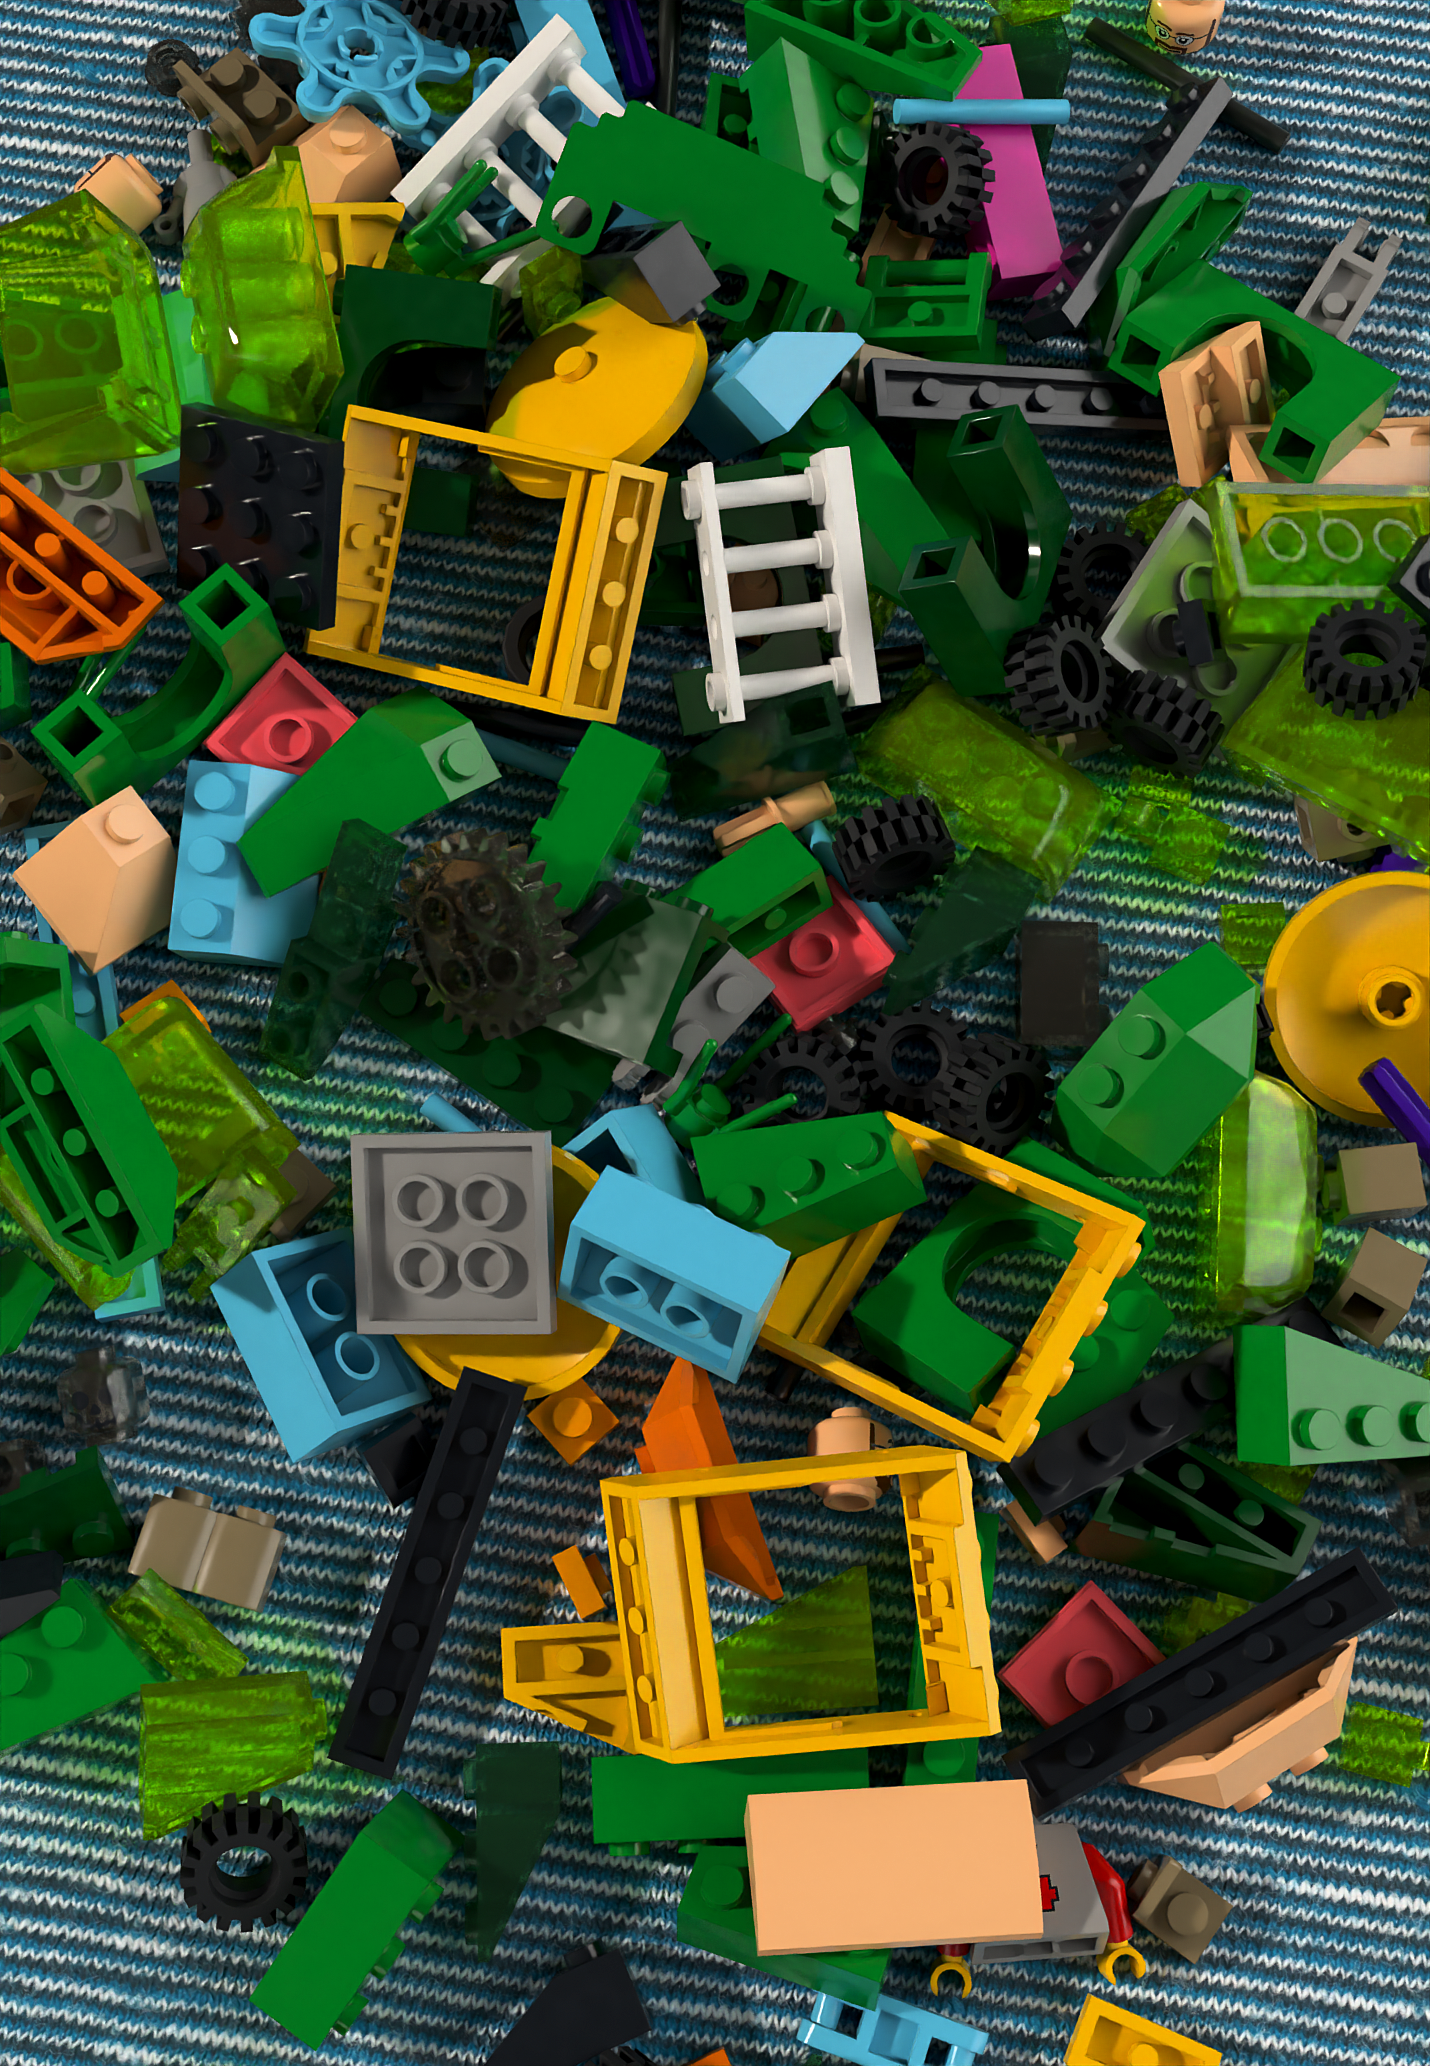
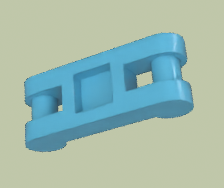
[796,1989,990,2066]

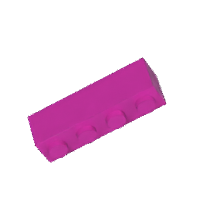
[924,44,1063,302]

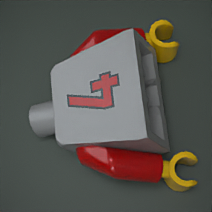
[930,1812,1146,1998]

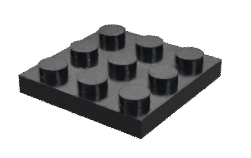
[176,402,345,631]

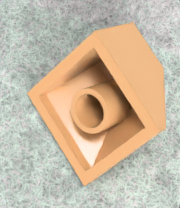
[240,105,403,229]
[12,785,177,977]

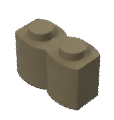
[127,1486,288,1613]

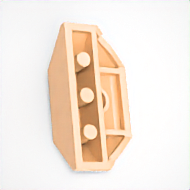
[1116,1636,1358,1813]

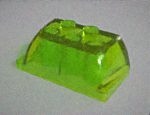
[180,146,345,432]
[1203,482,1430,644]
[847,663,1123,906]
[1192,1069,1324,1331]

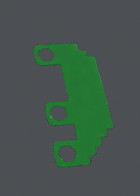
[536,100,873,333]

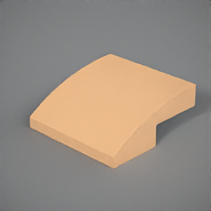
[1158,321,1276,487]

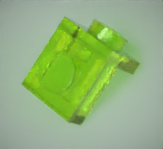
[1159,1592,1257,1659]

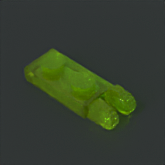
[161,1145,298,1302]

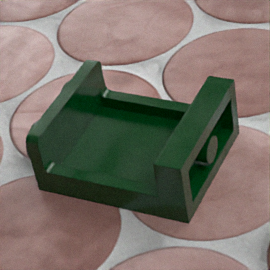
[539,879,730,1078]

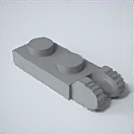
[1294,216,1403,344]
[611,941,776,1112]

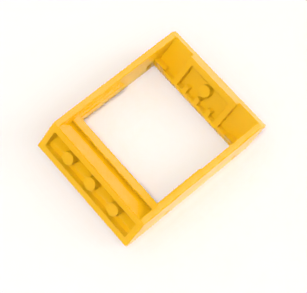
[302,404,668,725]
[755,1110,1146,1463]
[599,1445,1002,1764]

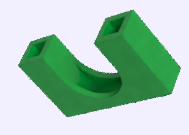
[1107,258,1401,490]
[30,563,288,809]
[850,1135,1156,1422]

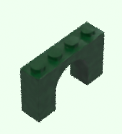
[319,264,503,537]
[897,404,1073,698]
[652,455,833,736]

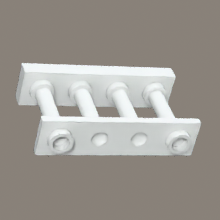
[390,14,657,307]
[681,446,881,724]

